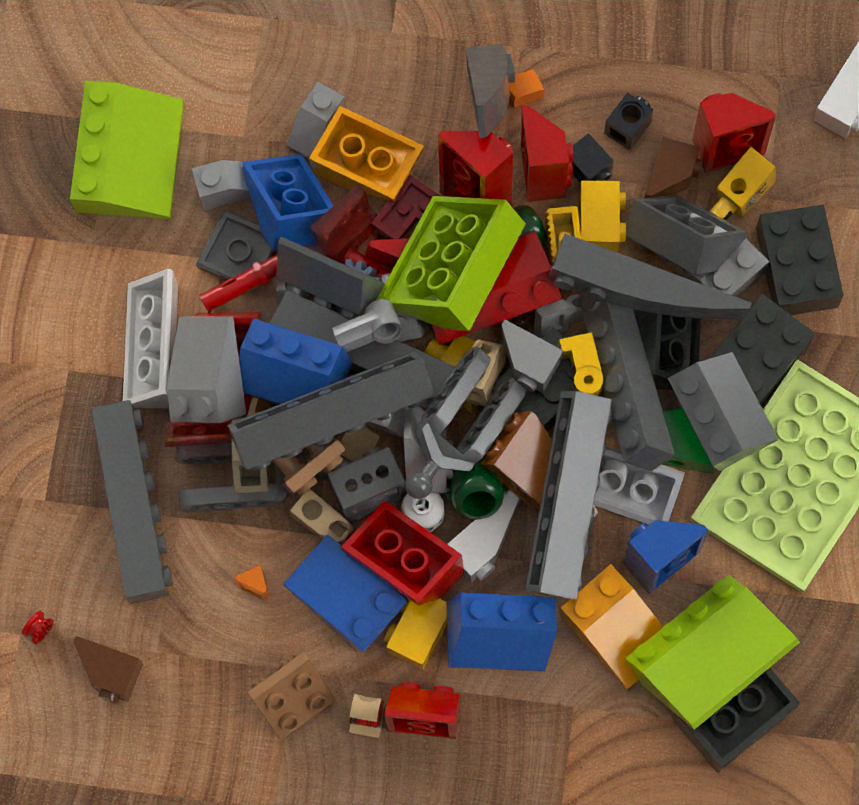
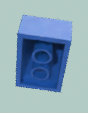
[242,154,337,251]
[282,534,408,652]

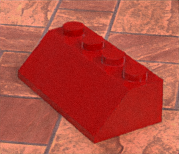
[438,131,513,206]
[430,231,562,345]

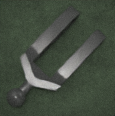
[406,346,526,499]
[176,438,332,512]

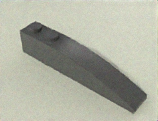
[466,44,515,138]
[547,233,752,319]

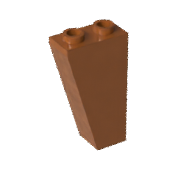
[480,411,598,520]

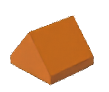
[235,565,269,601]

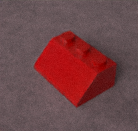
[692,93,776,173]
[520,105,574,202]
[341,500,464,606]

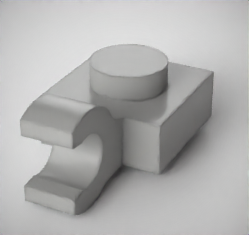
[533,294,584,339]

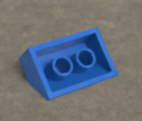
[239,319,352,405]
[623,520,708,594]
[446,593,557,672]

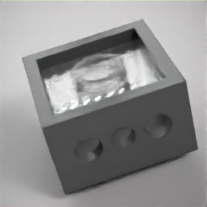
[328,447,407,524]

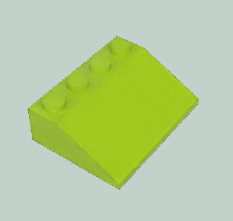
[70,80,184,219]
[376,196,526,331]
[625,574,800,730]

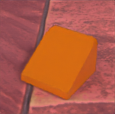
[509,69,544,108]

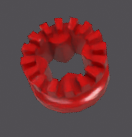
[22,610,54,645]

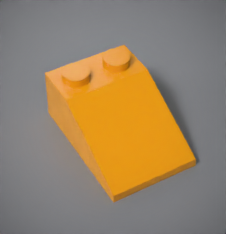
[309,106,424,202]
[559,564,663,690]

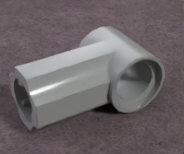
[332,299,402,353]

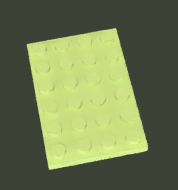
[690,359,859,594]

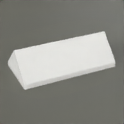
[123,269,178,408]
[593,446,685,525]

